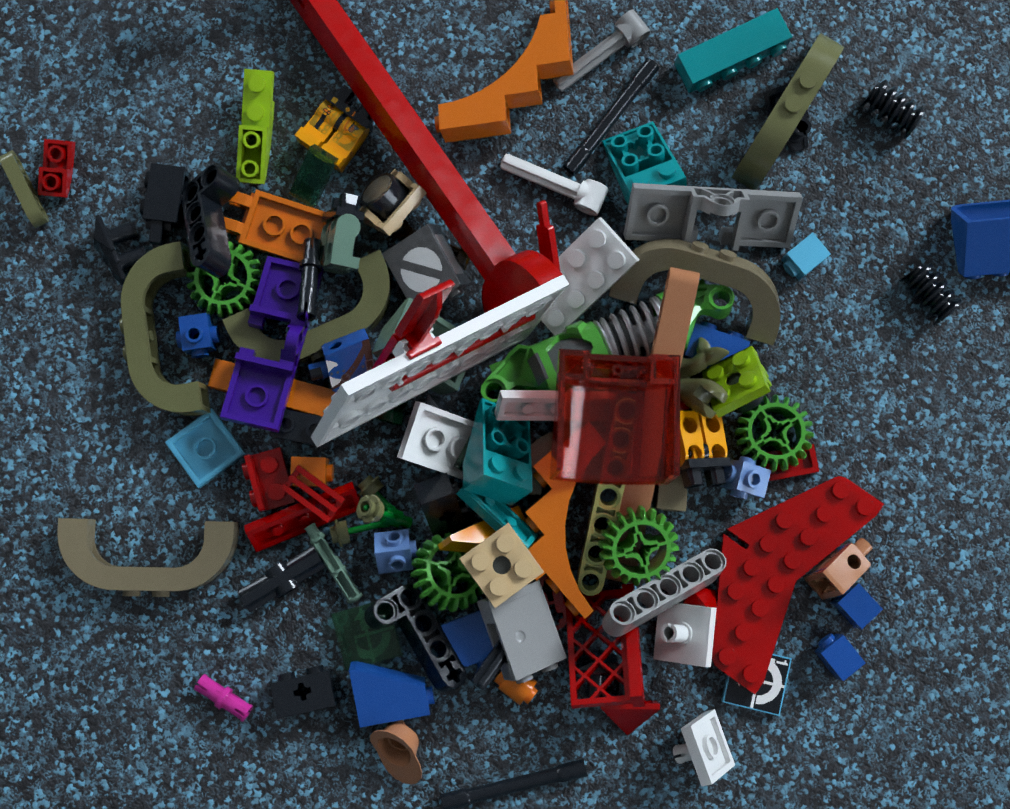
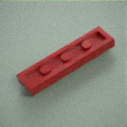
[244,482,360,552]

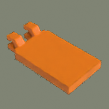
[224,189,326,263]

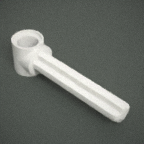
[500,154,609,216]

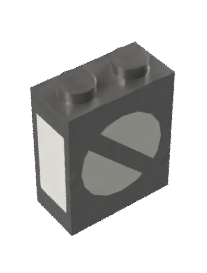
[382,224,471,300]

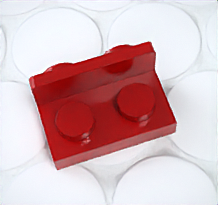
[242,447,297,512]

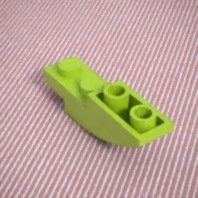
[236,69,275,184]

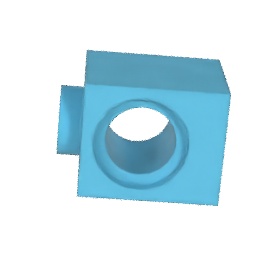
[781,232,831,280]

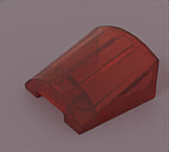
[550,349,680,485]

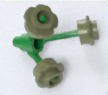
[330,475,413,547]

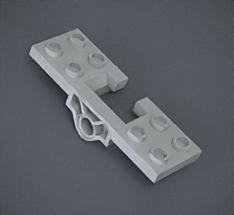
[623,183,803,251]

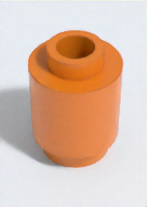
[494,672,538,705]

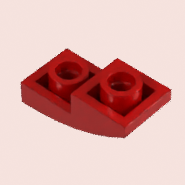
[38,139,76,198]

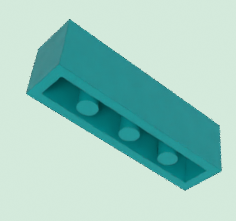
[674,8,793,93]

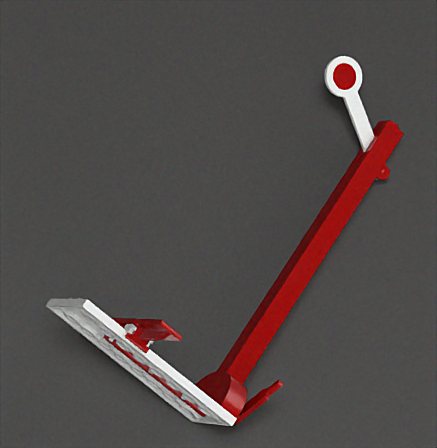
[290,0,569,447]

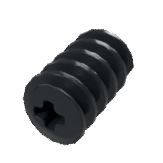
[860,80,925,139]
[899,262,962,325]

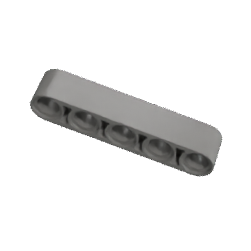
[602,548,726,637]

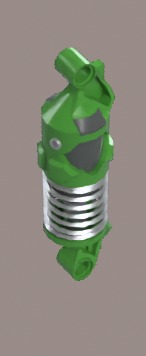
[481,279,734,403]

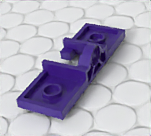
[220,256,324,433]

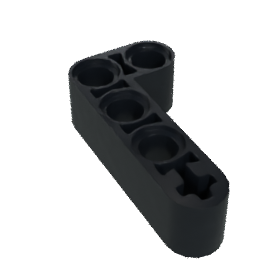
[181,164,240,278]
[364,584,466,692]

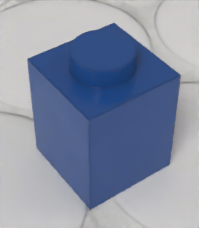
[831,583,883,629]
[814,633,866,681]

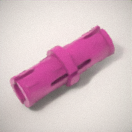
[194,674,253,722]

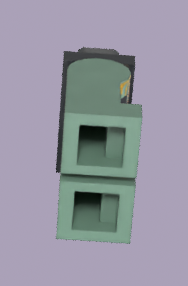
[320,193,365,275]

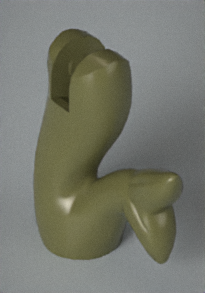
[674,337,729,418]

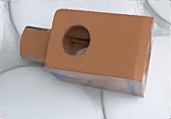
[803,538,873,600]

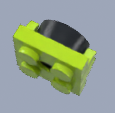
[702,346,772,418]

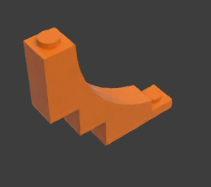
[434,0,574,143]

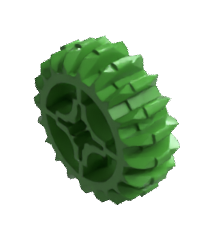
[186,241,263,318]
[735,395,814,472]
[598,505,679,586]
[410,532,483,612]

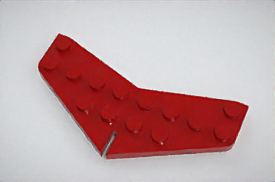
[712,476,884,695]

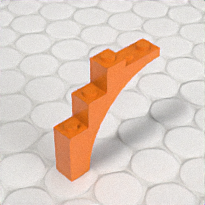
[525,420,606,619]

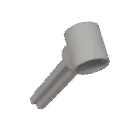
[553,9,651,92]

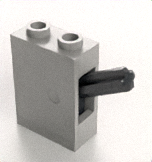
[471,580,567,690]

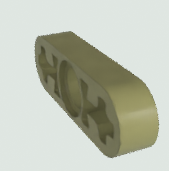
[0,150,49,228]

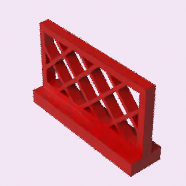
[565,584,645,709]

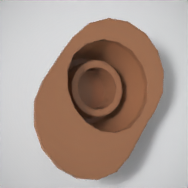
[370,720,422,785]

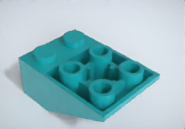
[602,121,687,205]
[463,398,533,506]

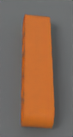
[207,359,336,417]

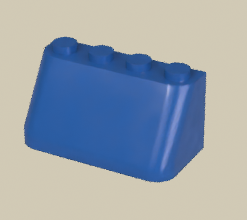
[951,200,1010,279]

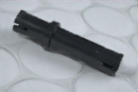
[296,237,322,322]

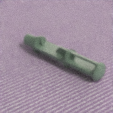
[304,522,362,604]

